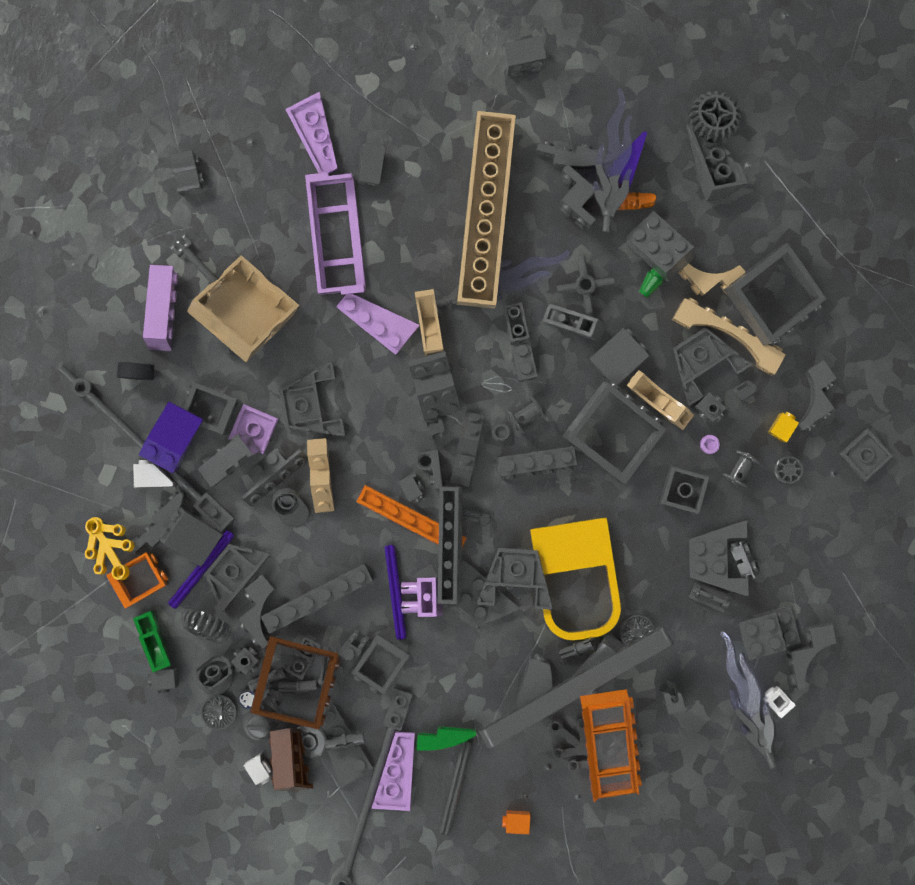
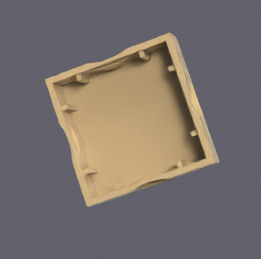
[187,255,299,362]

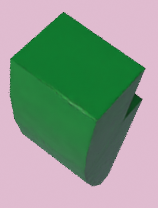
[133,610,171,673]
[417,726,476,751]

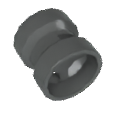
[260,689,283,713]

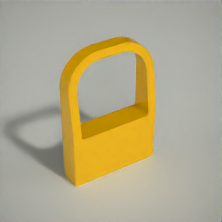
[530,518,621,640]

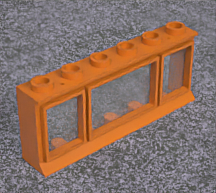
[580,689,642,802]

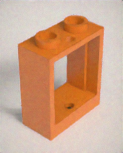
[106,551,168,609]

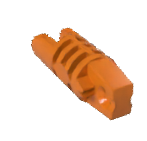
[618,192,657,210]

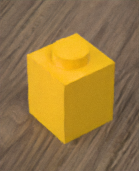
[767,412,799,443]

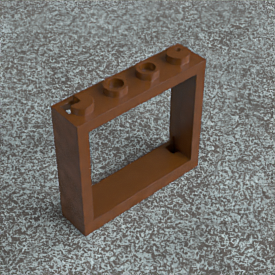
[250,636,340,730]

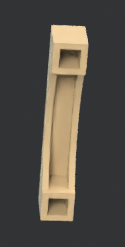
[672,298,786,376]

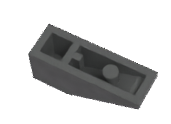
[542,303,607,343]

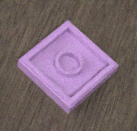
[228,404,279,454]

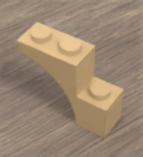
[679,263,745,296]
[415,289,443,356]
[627,370,694,430]
[307,438,334,513]

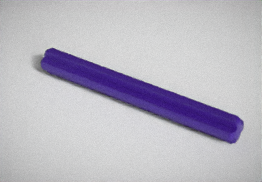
[168,530,234,609]
[385,545,406,640]

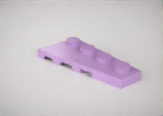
[285,92,338,174]
[336,294,420,355]
[372,732,415,811]

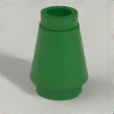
[638,268,664,298]

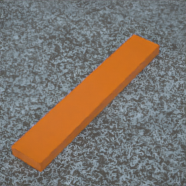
[356,485,467,547]

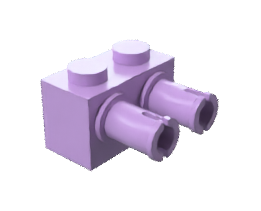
[401,578,443,617]

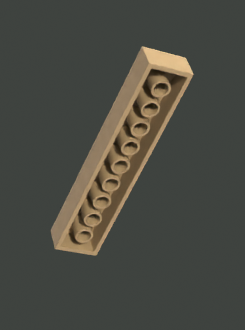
[457,111,516,309]

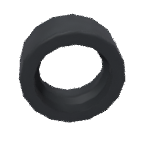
[117,362,154,380]

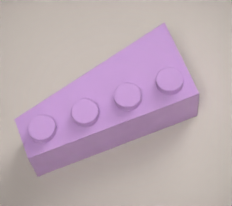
[143,265,178,351]

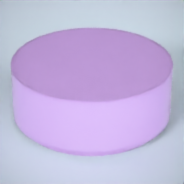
[700,435,720,454]

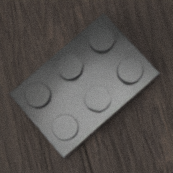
[626,211,696,282]

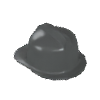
[243,710,289,740]

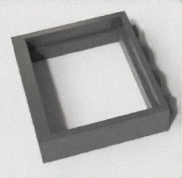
[724,243,826,346]
[562,381,667,484]

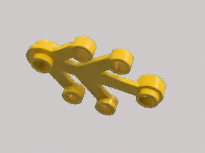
[85,517,135,580]

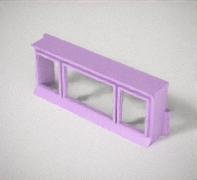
[305,172,366,295]

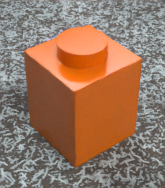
[502,810,530,834]

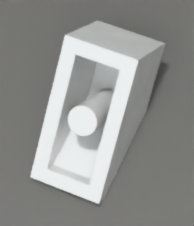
[133,460,176,487]

